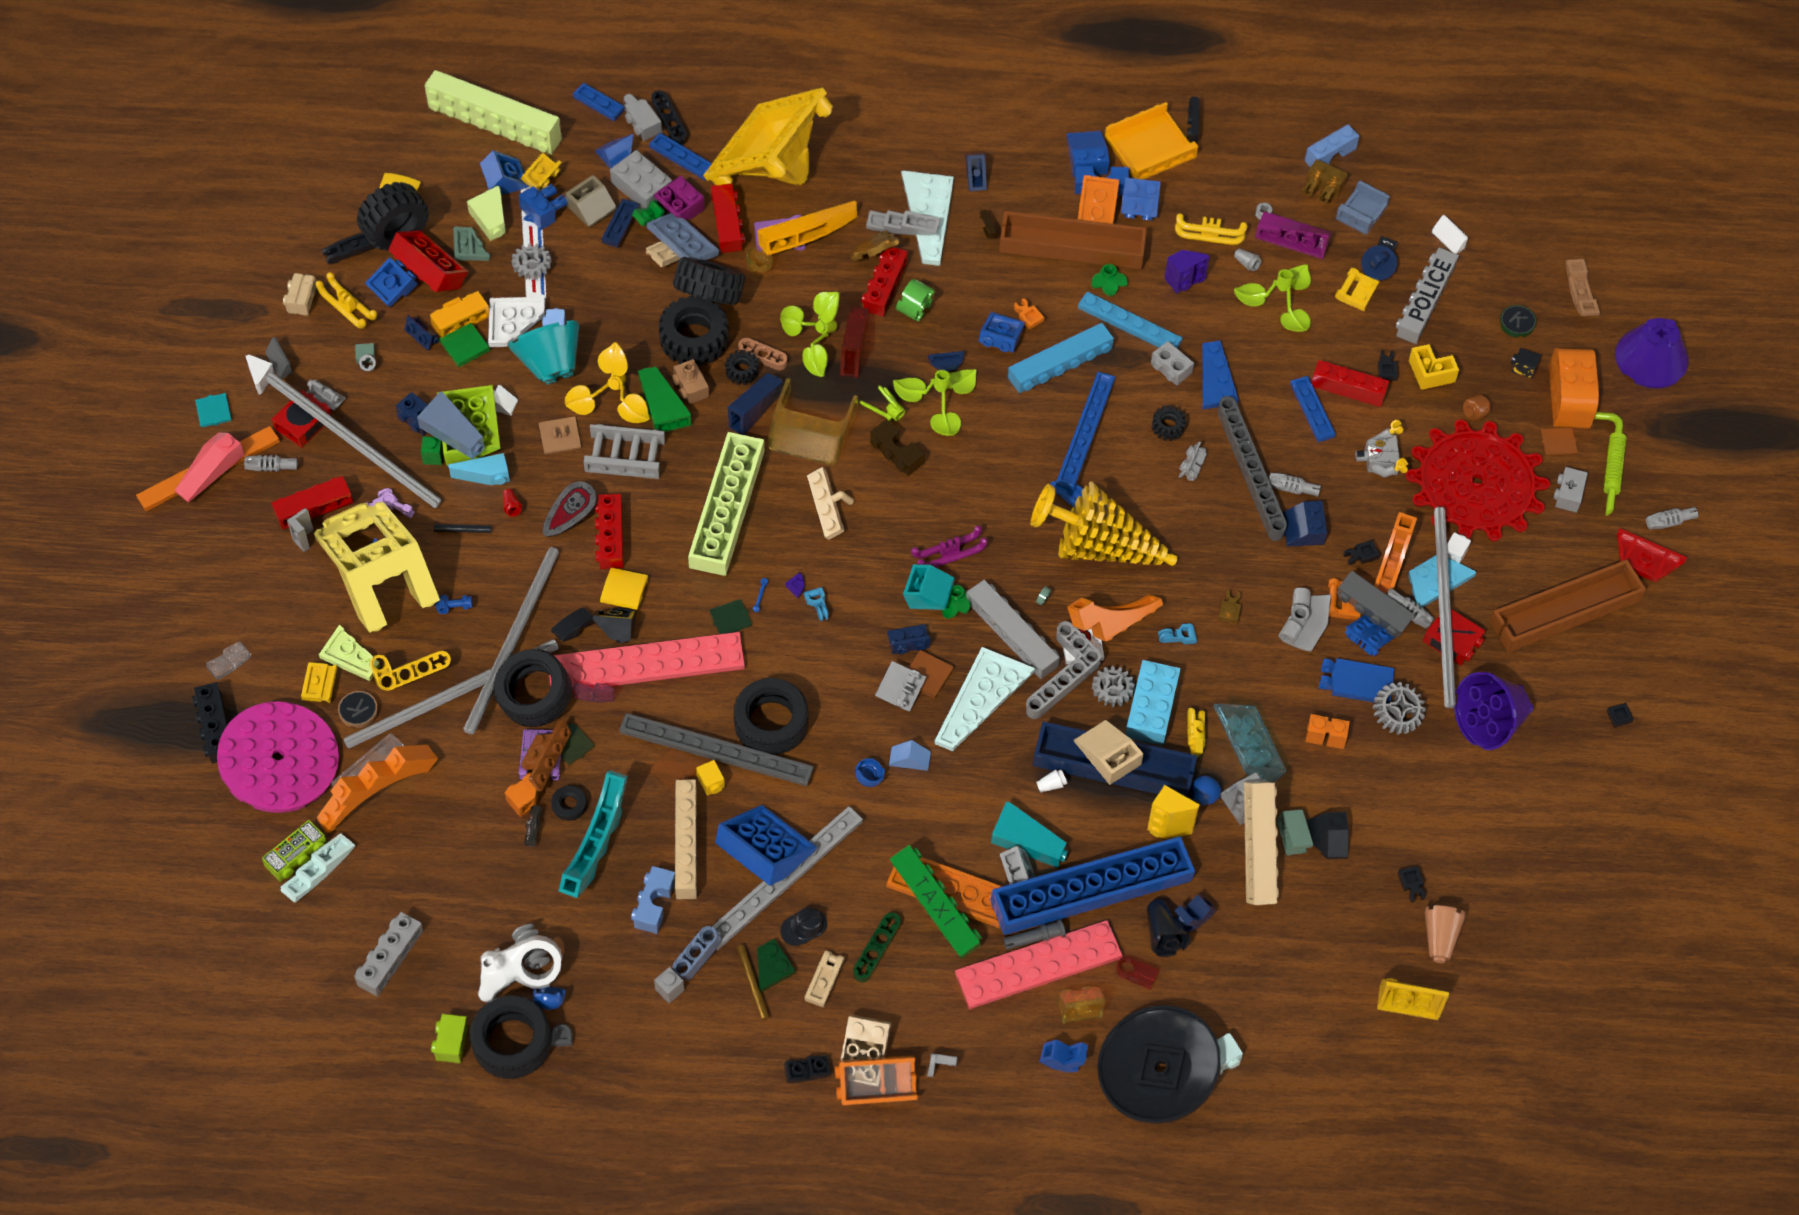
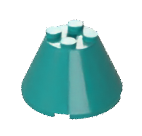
[508,320,580,385]

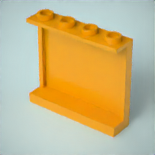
[1105,102,1198,180]

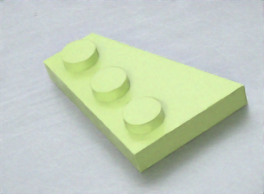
[319,625,380,681]

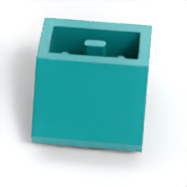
[903,564,955,610]

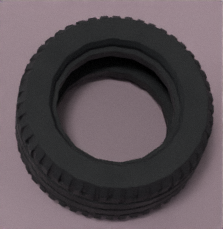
[493,649,572,727]
[734,678,808,755]
[470,995,551,1079]

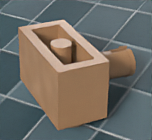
[672,359,709,405]

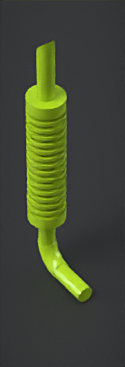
[1594,412,1626,516]

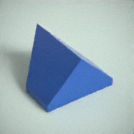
[596,134,633,169]

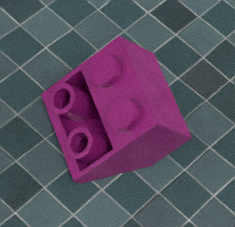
[654,176,705,219]

